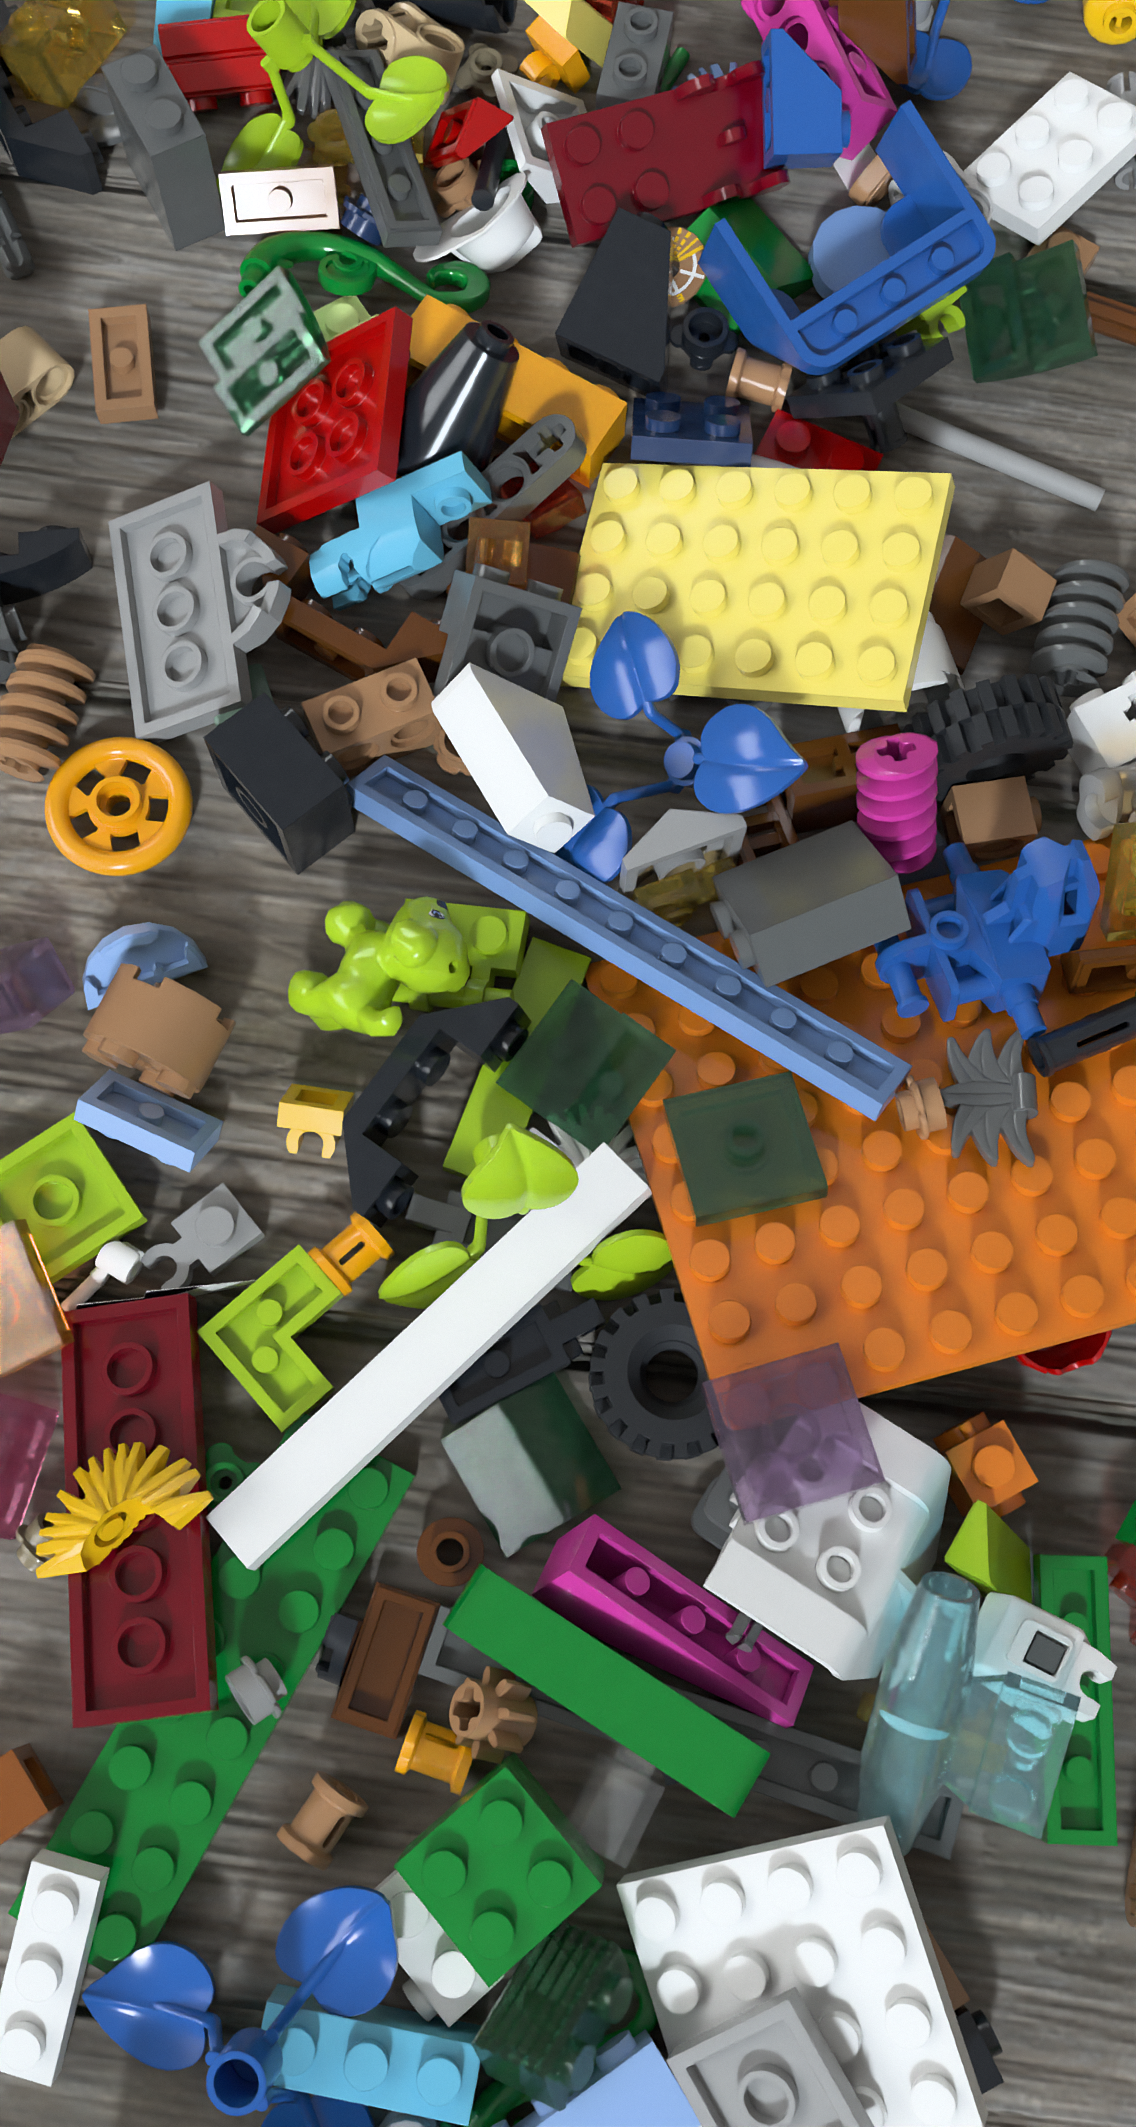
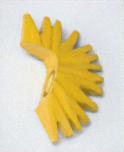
[36,1442,213,1579]

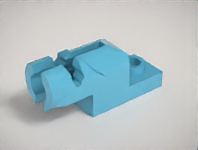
[309,451,493,611]

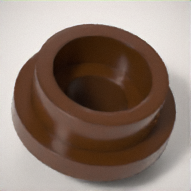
[417,1517,484,1587]

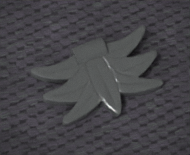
[940,1028,1038,1167]

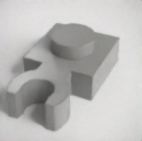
[141,1183,266,1289]

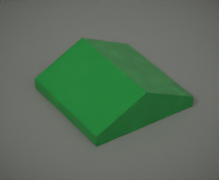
[686,198,814,336]

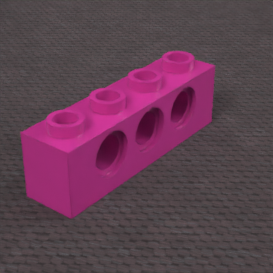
[741,0,898,161]

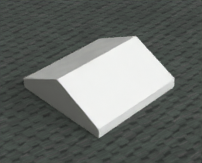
[491,68,587,204]

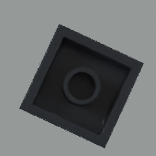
[203,692,355,875]

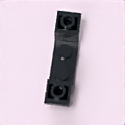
[0,0,104,195]
[342,997,532,1228]

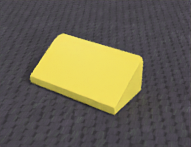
[524,0,613,68]

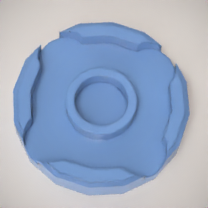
[808,205,891,299]

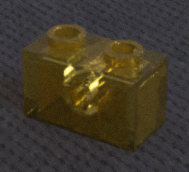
[0,0,128,109]

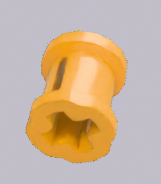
[307,1211,395,1297]
[395,1709,473,1795]

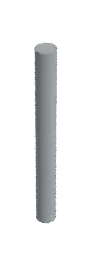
[896,402,1106,511]

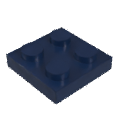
[630,391,753,467]

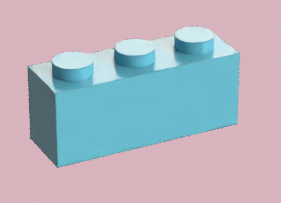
[261,1984,485,2126]

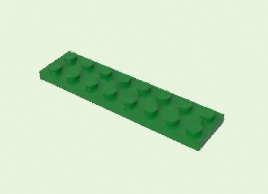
[8,1414,416,1973]

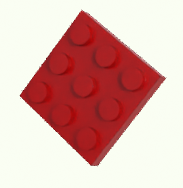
[256,306,413,534]

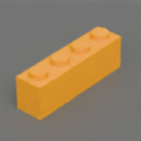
[406,294,627,488]

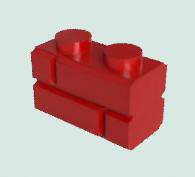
[157,14,282,114]

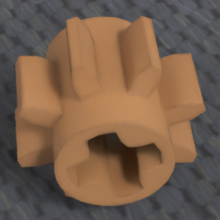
[449,1666,538,1764]

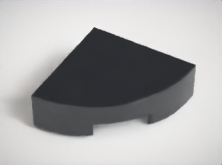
[316,1611,364,1686]

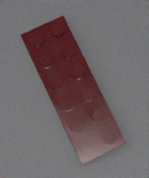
[60,1293,219,1729]

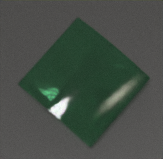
[960,239,1098,383]
[198,266,331,436]
[496,979,676,1152]

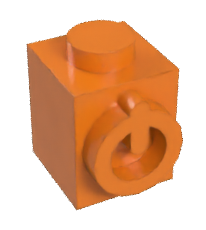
[933,1412,1039,1517]

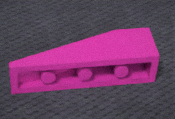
[531,1514,814,1729]

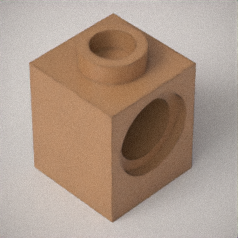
[939,776,1042,863]

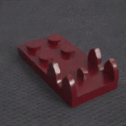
[541,60,790,248]

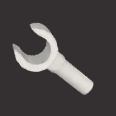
[60,1241,145,1311]

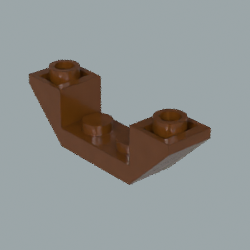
[253,525,448,684]

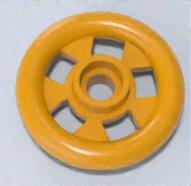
[45,737,193,876]

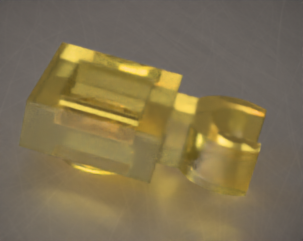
[632,857,736,927]

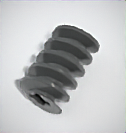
[1028,559,1130,698]

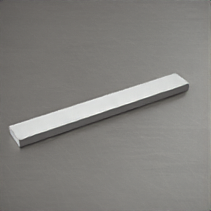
[206,1142,652,1571]

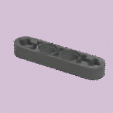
[398,414,587,601]

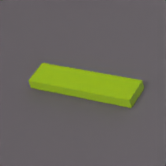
[443,937,592,1179]

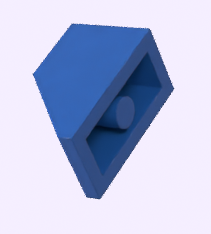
[761,28,851,169]

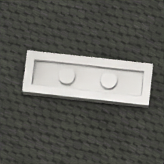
[0,1848,110,2087]

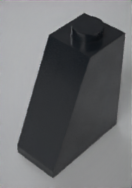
[555,207,674,396]

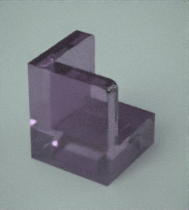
[0,937,75,1034]

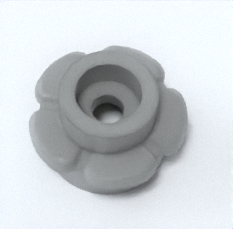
[225,1656,287,1725]

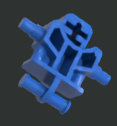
[874,836,1100,1040]

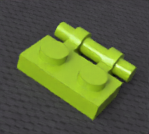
[392,898,530,1012]

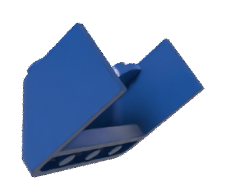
[698,100,996,375]

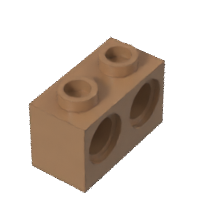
[301,658,442,778]

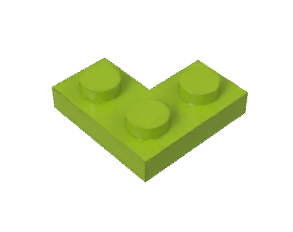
[197,1244,344,1434]

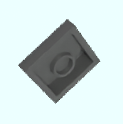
[433,562,582,703]

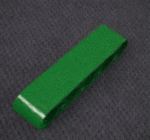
[442,1564,771,1818]

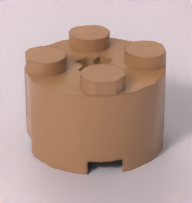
[82,963,236,1099]

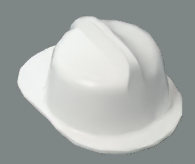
[413,172,542,273]

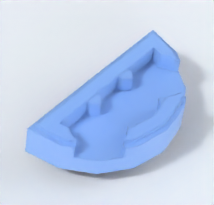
[82,922,208,1010]

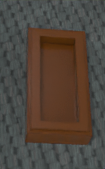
[331,1582,442,1740]

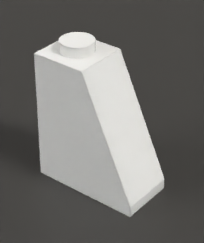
[431,662,595,854]

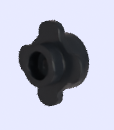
[670,307,739,371]

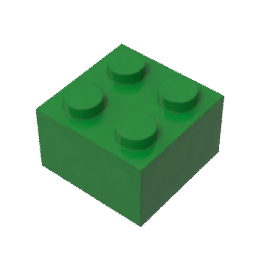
[394,1752,606,1987]

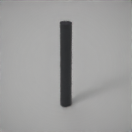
[471,100,510,211]

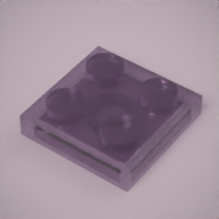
[701,1342,885,1526]

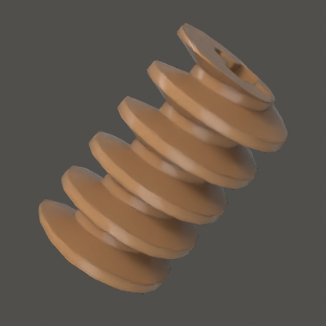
[0,643,96,783]

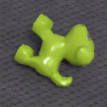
[288,896,470,1037]

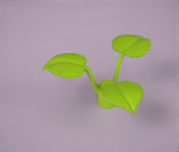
[216,0,450,197]
[378,1122,674,1309]

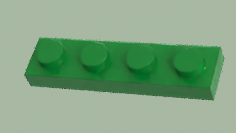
[1033,1554,1118,1846]

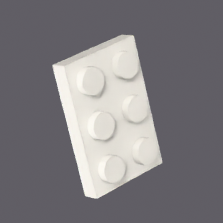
[963,71,1136,246]

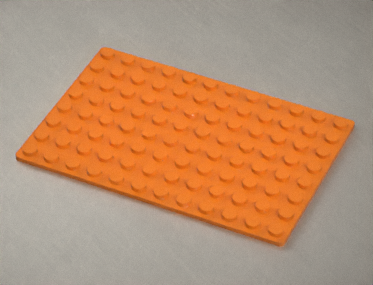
[585,828,1136,1431]

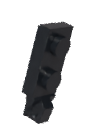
[439,1298,606,1426]

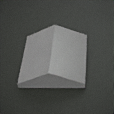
[618,809,747,905]

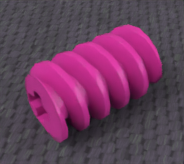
[856,732,938,874]

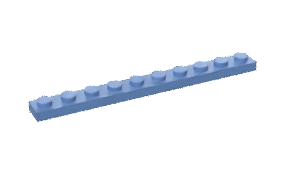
[346,755,912,1121]

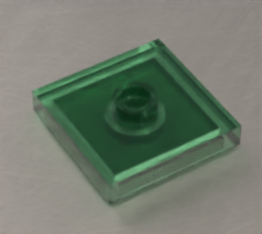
[663,1071,828,1227]

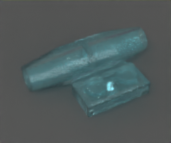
[857,1571,1081,1855]

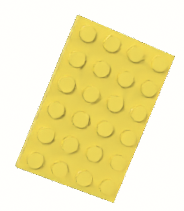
[560,463,955,712]

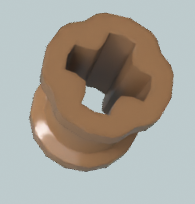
[725,347,793,413]
[276,1771,368,1871]

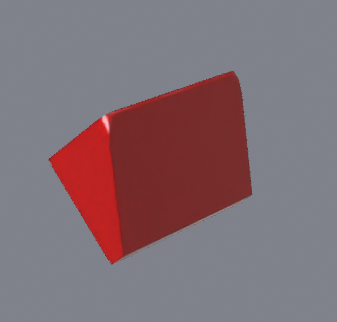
[424,97,514,170]

